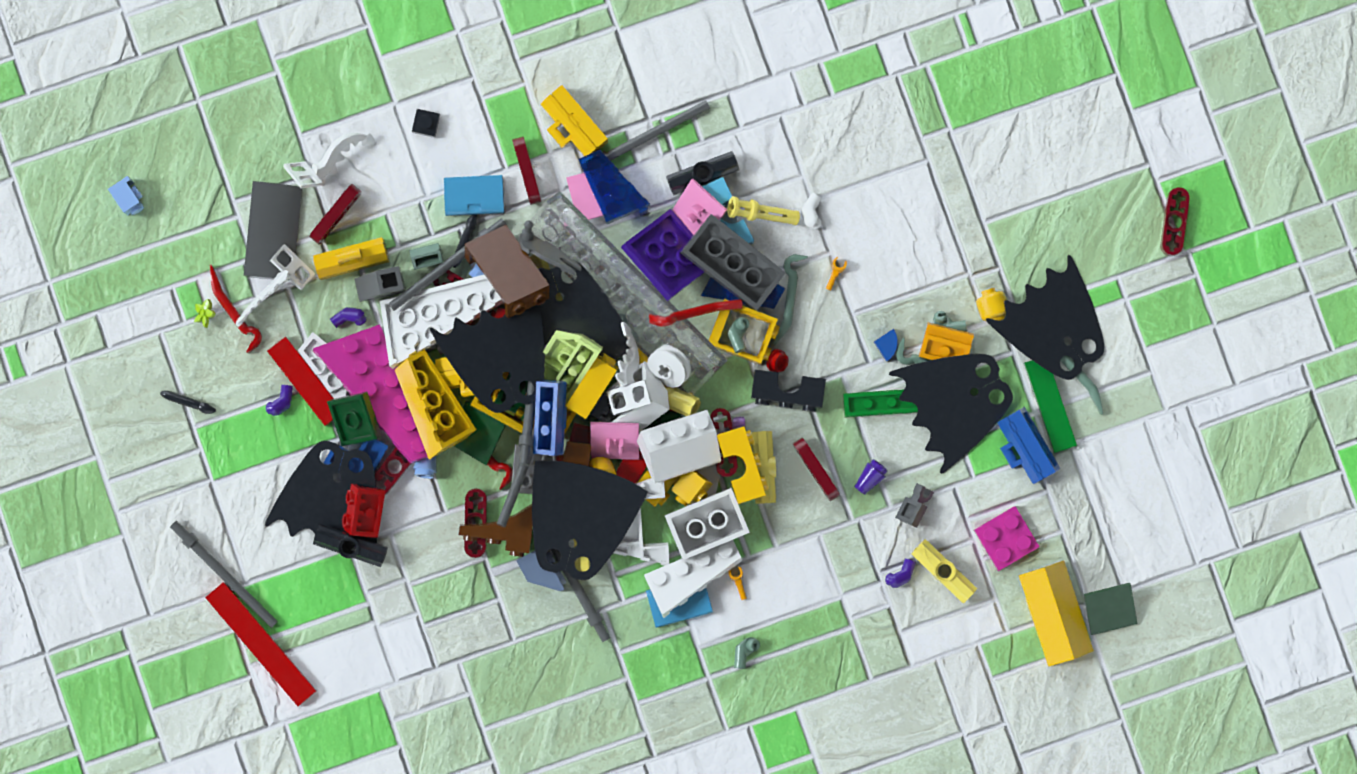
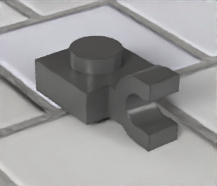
[895,483,934,528]

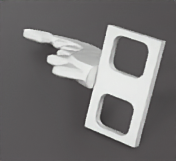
[283,132,376,188]
[236,244,315,327]
[607,322,652,415]

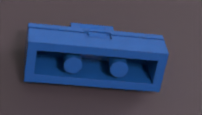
[533,380,567,456]
[997,407,1060,484]

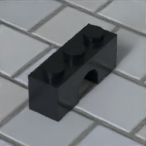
[751,369,826,412]

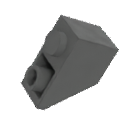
[355,266,406,302]

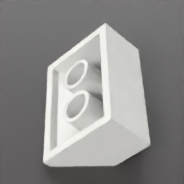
[598,361,669,432]
[637,410,721,484]
[664,488,750,560]

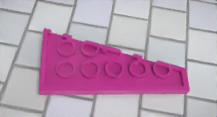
[313,324,428,464]

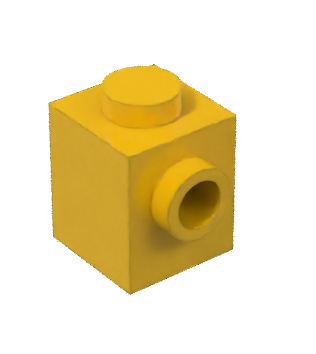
[671,471,713,506]

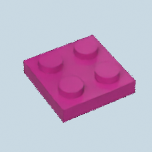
[973,506,1039,571]

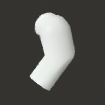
[801,193,822,230]

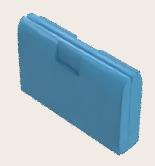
[444,175,504,216]
[646,588,713,628]

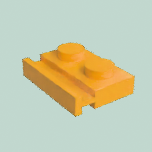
[919,322,974,360]

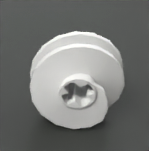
[647,344,691,388]

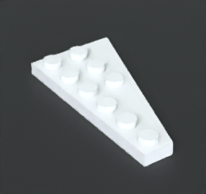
[380,275,504,369]

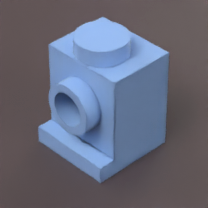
[108,176,144,216]

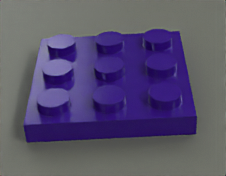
[621,209,705,301]

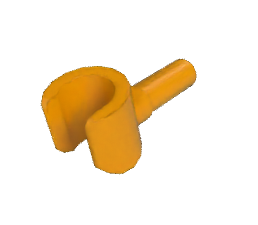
[826,257,847,291]
[728,566,747,600]

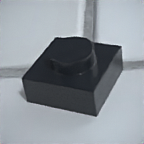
[412,109,440,138]
[590,393,611,419]

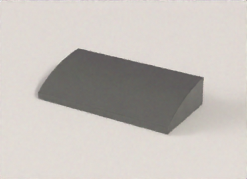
[244,181,302,281]
[680,214,786,311]

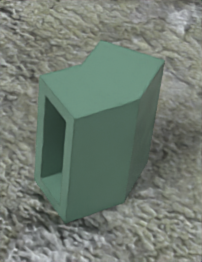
[409,243,443,270]

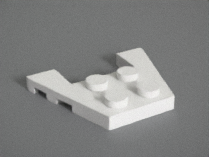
[614,478,669,566]

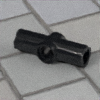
[666,151,740,196]
[313,524,388,567]

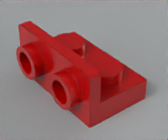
[342,484,386,538]

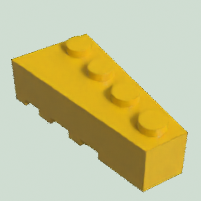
[395,350,476,460]

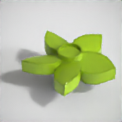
[193,299,216,328]

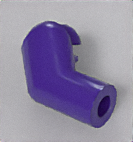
[330,307,367,328]
[265,385,293,416]
[885,558,916,588]

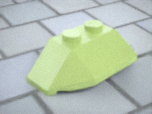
[543,330,603,403]

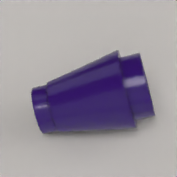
[854,459,888,495]

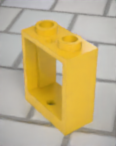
[707,299,780,365]
[566,354,618,419]

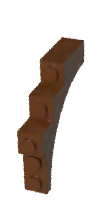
[459,441,591,557]

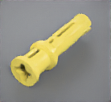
[727,196,800,225]

